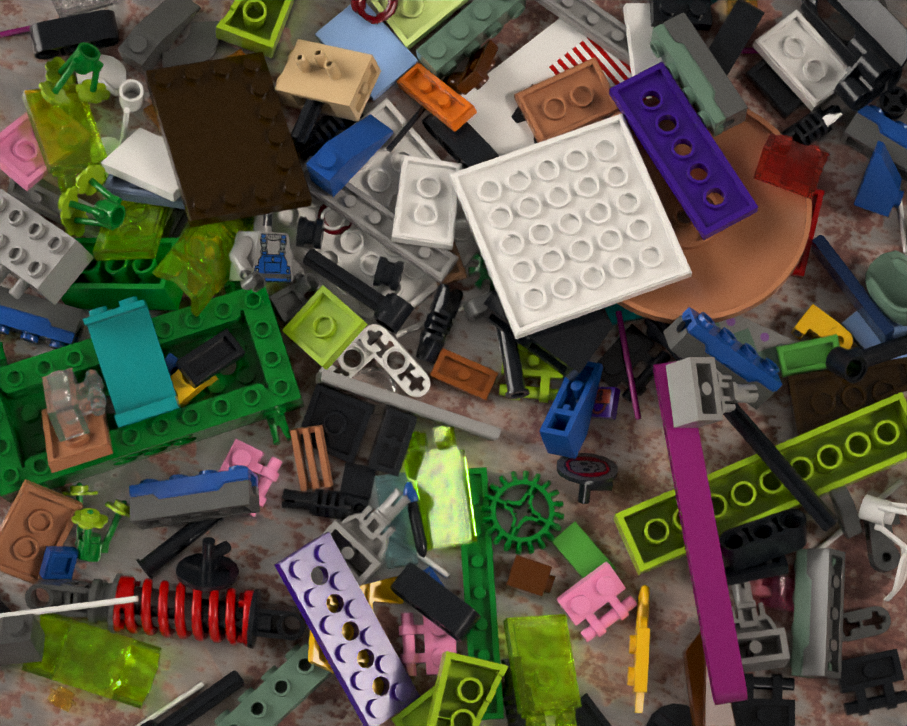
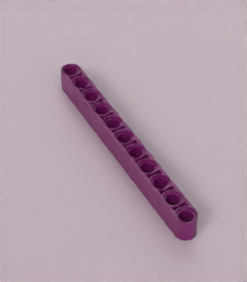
[653,361,748,705]

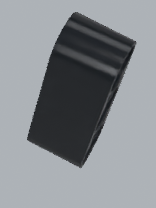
[709,0,765,75]
[29,10,120,60]
[422,113,499,169]
[719,509,807,571]
[390,562,481,642]

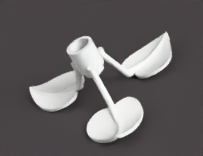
[76,54,153,185]
[858,494,907,601]

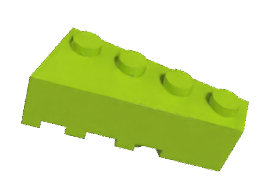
[216,0,295,58]
[426,651,509,726]

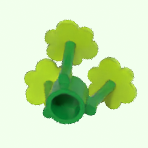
[38,42,111,105]
[58,165,126,237]
[62,482,130,562]

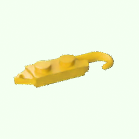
[627,585,650,713]

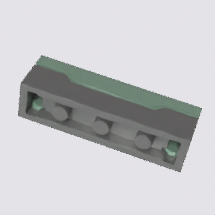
[650,12,748,137]
[790,548,846,679]

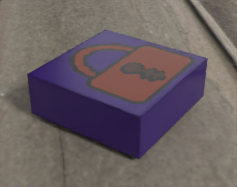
[591,387,621,420]

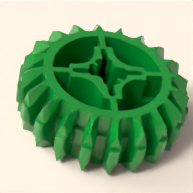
[480,471,564,555]

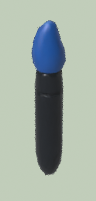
[403,482,427,558]

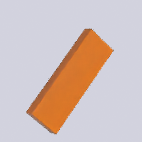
[396,62,477,132]

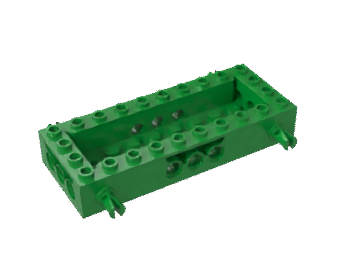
[0,269,305,503]

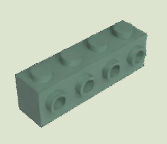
[416,0,526,80]
[214,643,333,726]

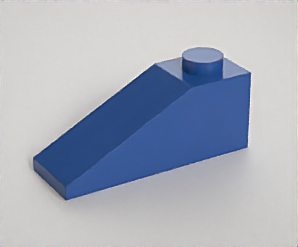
[306,114,394,197]
[539,361,603,459]

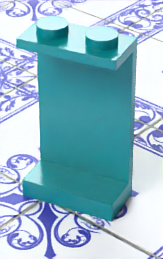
[83,296,181,428]

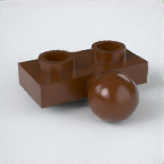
[446,40,499,95]

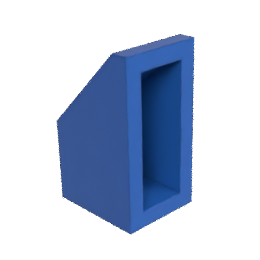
[854,141,904,217]

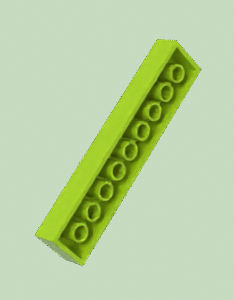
[613,392,907,576]

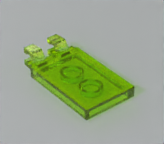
[22,84,108,194]
[93,200,170,261]
[404,425,478,552]
[503,614,581,726]

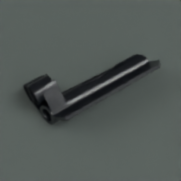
[801,0,907,111]

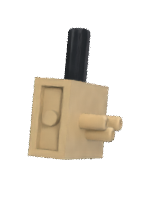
[275,39,381,146]

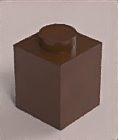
[506,555,556,599]

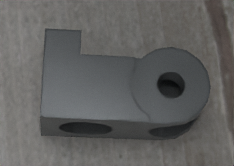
[863,514,900,573]

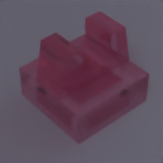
[760,576,795,612]

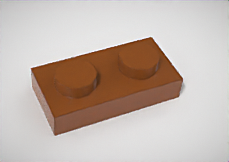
[430,348,499,402]

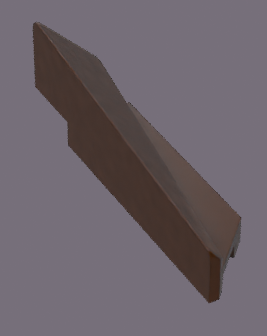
[682,631,736,726]

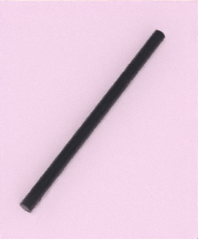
[386,75,450,152]

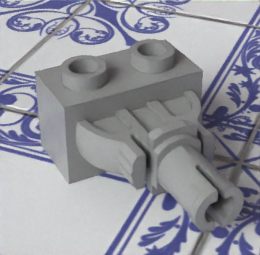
[666,357,758,428]
[321,487,411,586]
[732,581,790,673]

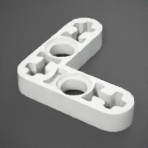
[316,323,431,397]

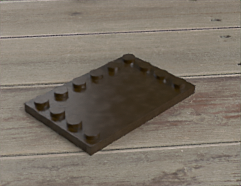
[145,52,312,228]

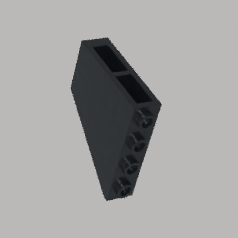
[482,289,613,382]

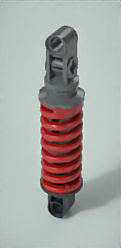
[25,573,307,649]

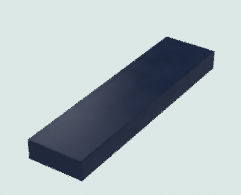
[811,235,894,343]

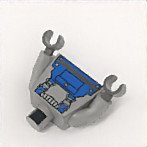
[229,214,319,294]

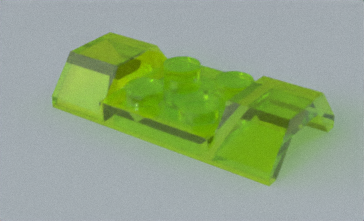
[152,216,254,316]
[21,613,162,709]

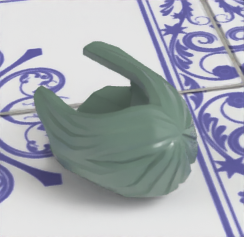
[865,250,907,326]

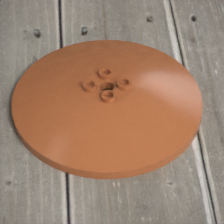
[611,97,812,324]

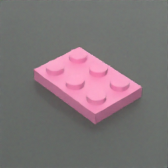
[0,98,90,191]

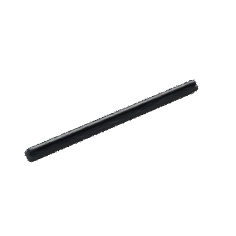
[644,318,838,531]

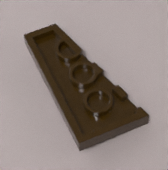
[786,357,907,437]

